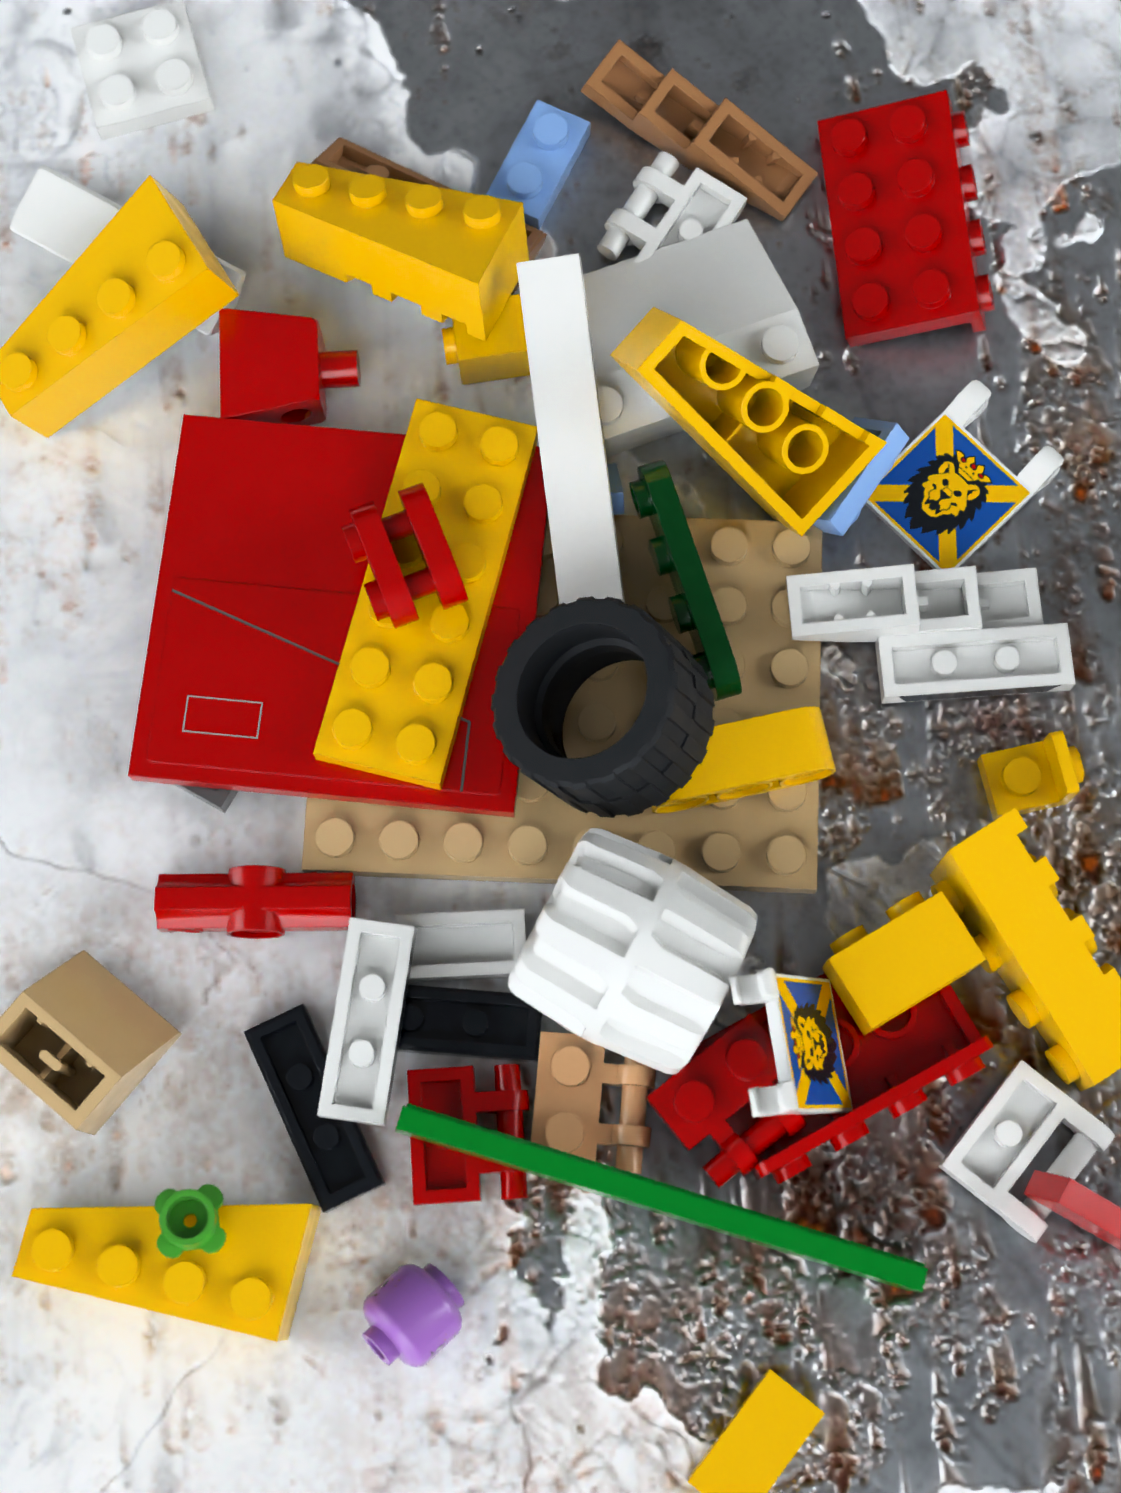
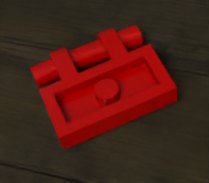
[646,1013,809,1188]
[407,1064,529,1206]

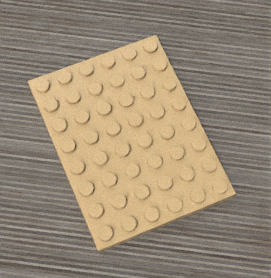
[302,515,823,894]

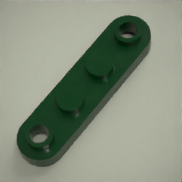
[629,459,742,701]

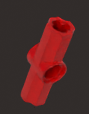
[154,865,356,939]

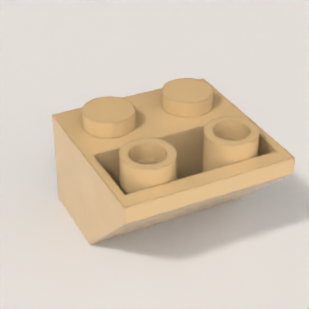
[0,950,182,1135]

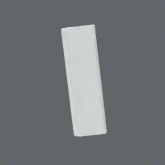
[10,165,247,336]

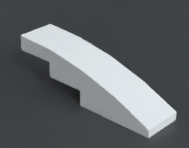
[786,564,1044,642]

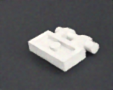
[597,151,747,263]

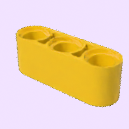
[651,706,836,814]

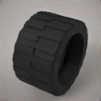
[491,596,715,818]

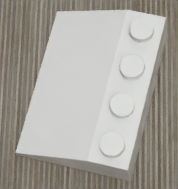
[583,219,820,458]

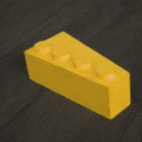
[272,162,529,341]
[610,307,887,537]
[930,807,1121,1092]

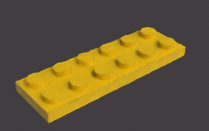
[313,398,538,790]

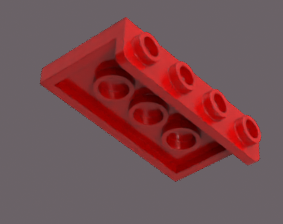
[817,90,995,348]
[689,973,994,1185]

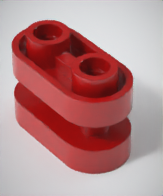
[341,482,468,629]

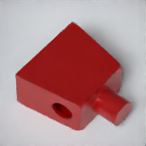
[219,309,361,426]

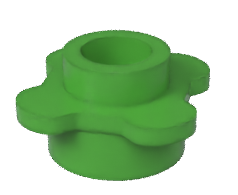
[154,1184,226,1258]

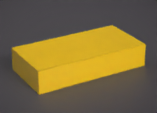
[687,1368,825,1493]

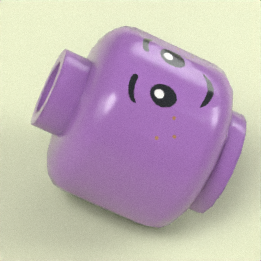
[362,1264,464,1367]

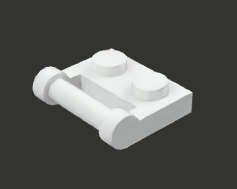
[938,1060,1115,1243]

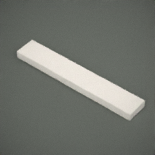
[516,253,625,604]

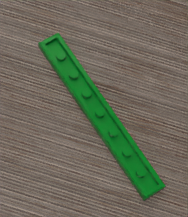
[395,1103,928,1292]

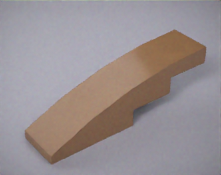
[580,39,818,221]

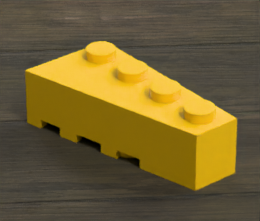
[0,175,239,438]
[12,1204,322,1342]

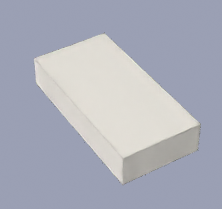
[395,908,527,982]

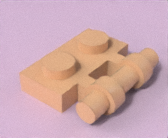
[531,1031,656,1175]

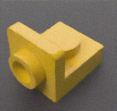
[977,730,1084,821]

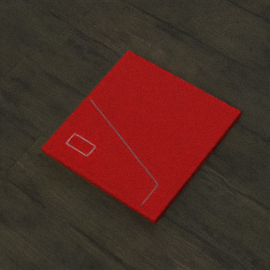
[128,414,548,818]

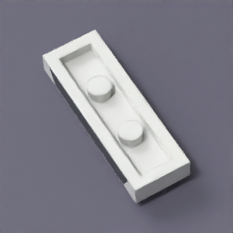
[875,623,1076,704]
[317,917,417,1127]

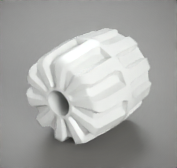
[508,828,757,1075]

